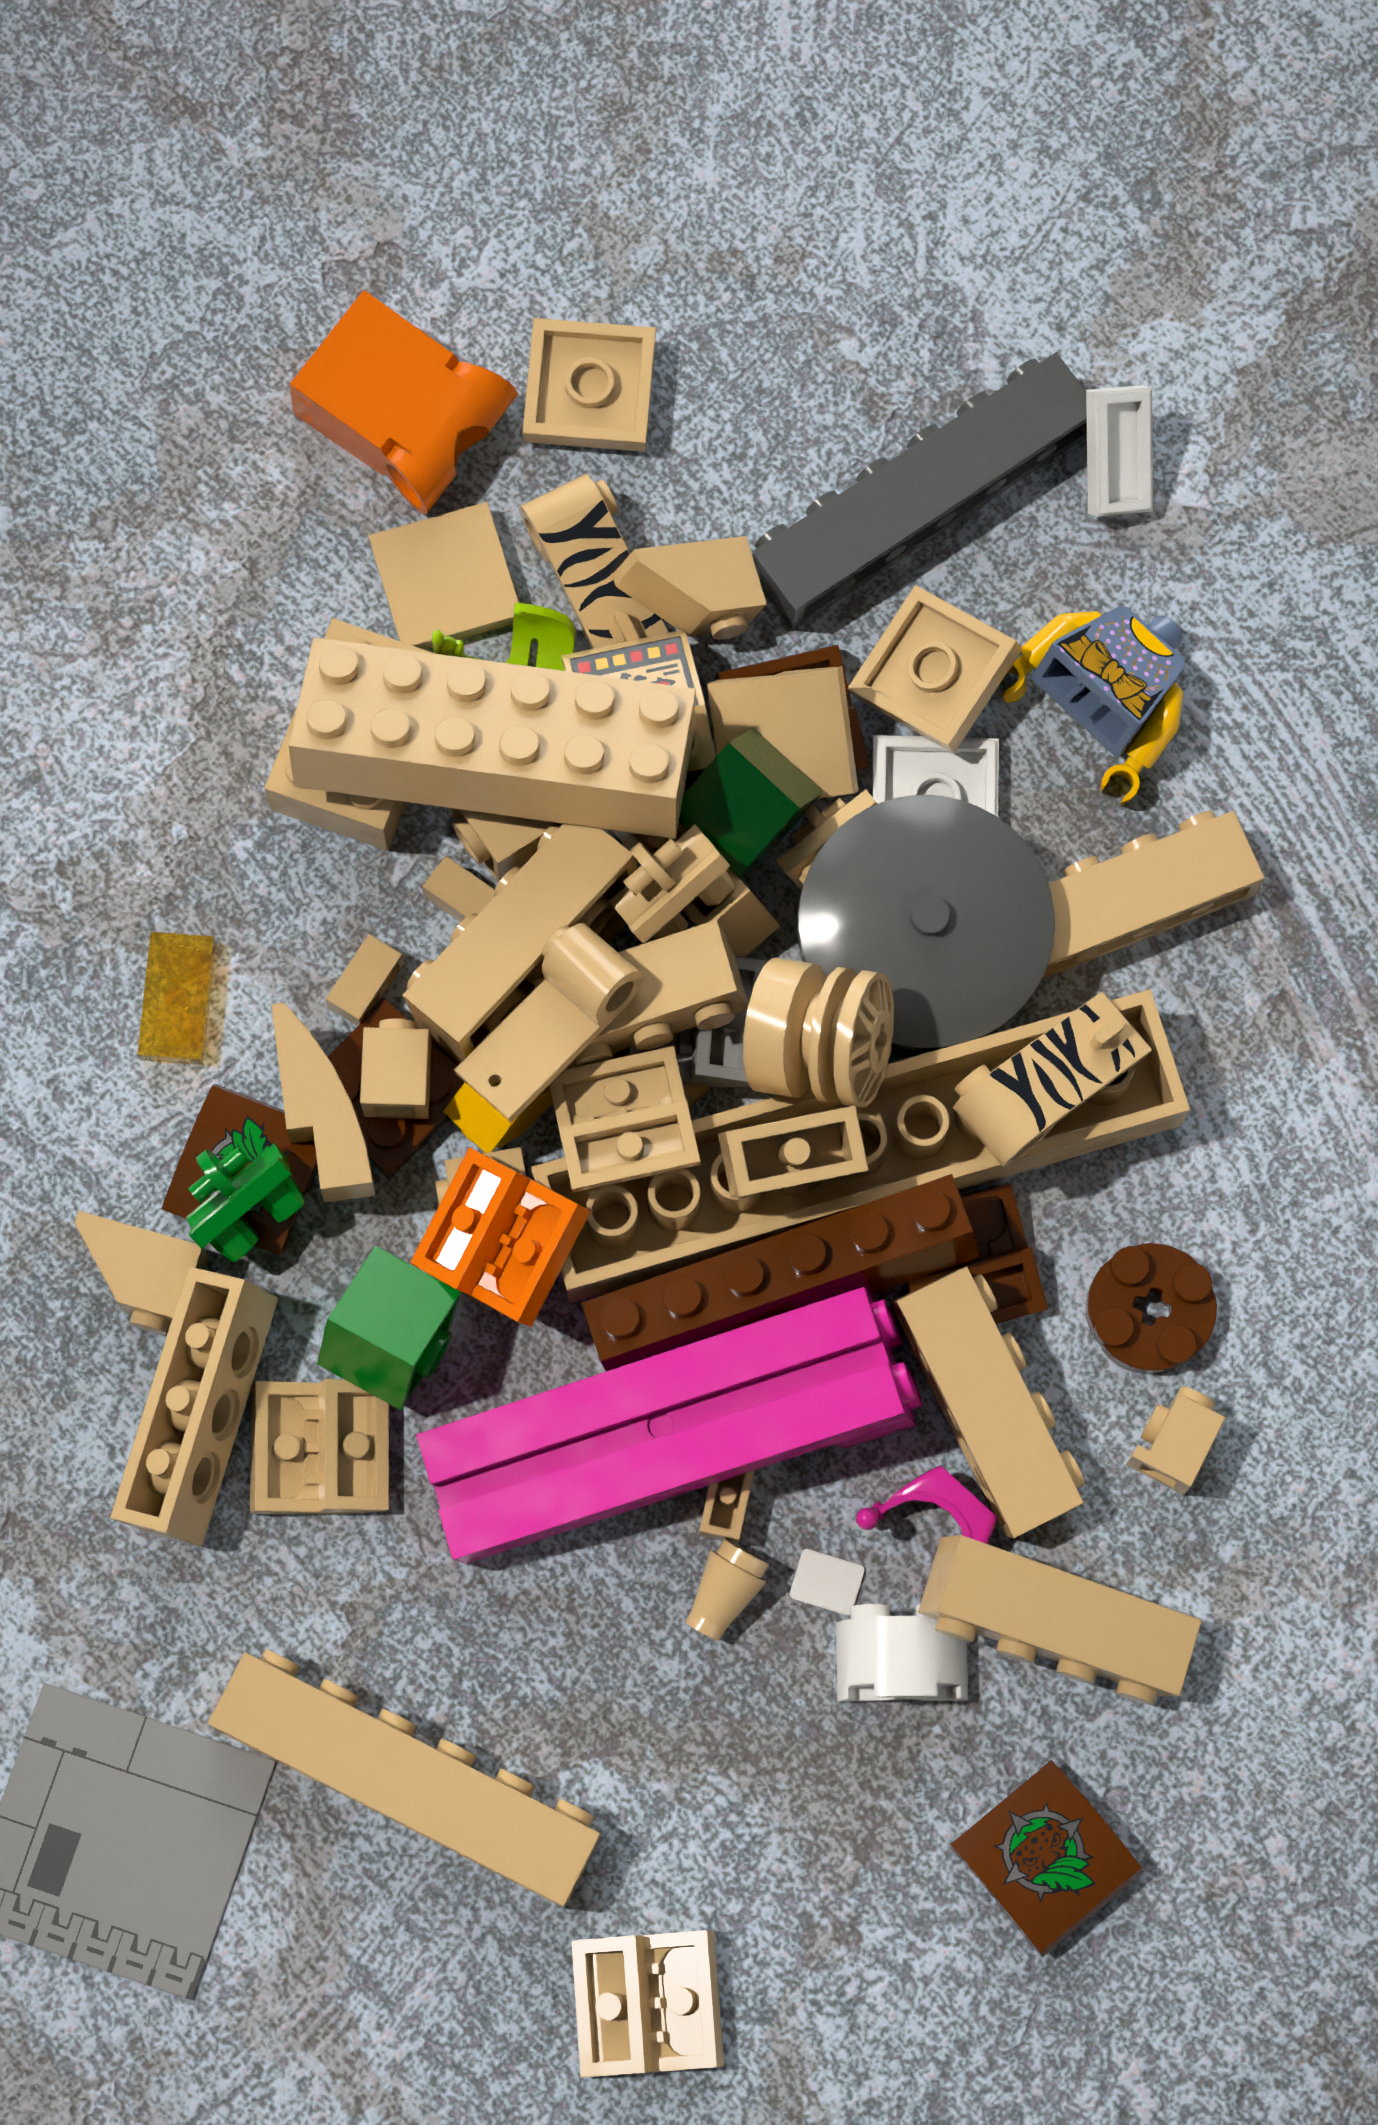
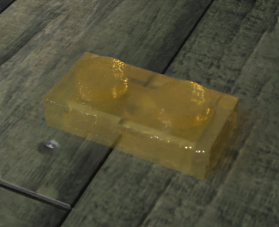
[137,932,216,1065]

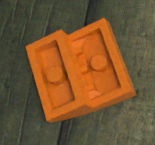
[410,1147,591,1327]

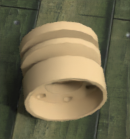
[743,958,894,1108]

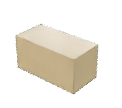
[422,855,495,922]
[326,934,404,1026]
[699,1470,754,1544]

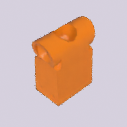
[289,290,518,515]

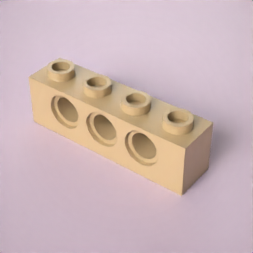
[110,1267,279,1547]

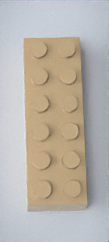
[288,637,696,839]

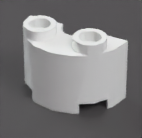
[836,1604,968,1702]

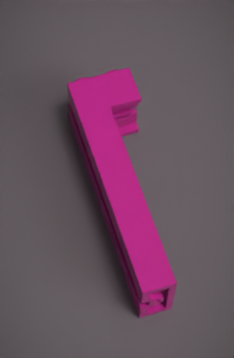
[416,1287,923,1564]

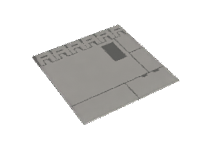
[0,1683,275,2000]

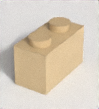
[718,1105,868,1198]

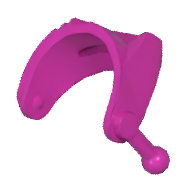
[856,1465,999,1544]

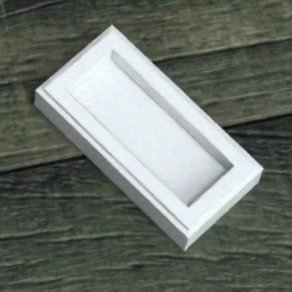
[1086,385,1153,517]

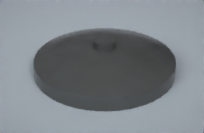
[797,795,1055,1052]

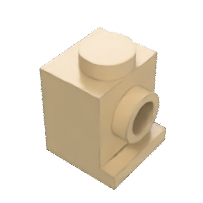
[1125,1386,1226,1495]

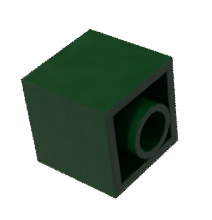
[679,728,823,877]

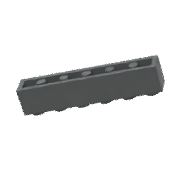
[752,352,1087,631]

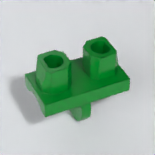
[186,1143,305,1262]

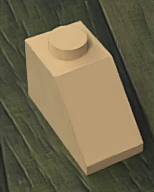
[612,536,767,640]
[74,1210,209,1335]

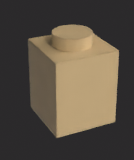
[360,1019,432,1119]

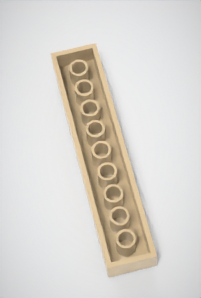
[531,989,1190,1304]

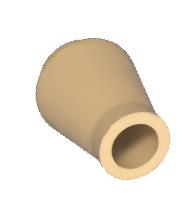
[685,1538,770,1641]

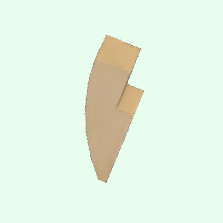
[271,1003,376,1203]

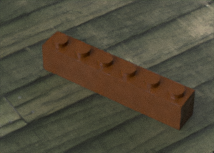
[582,1174,979,1371]

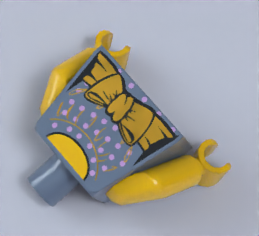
[1002,606,1186,805]

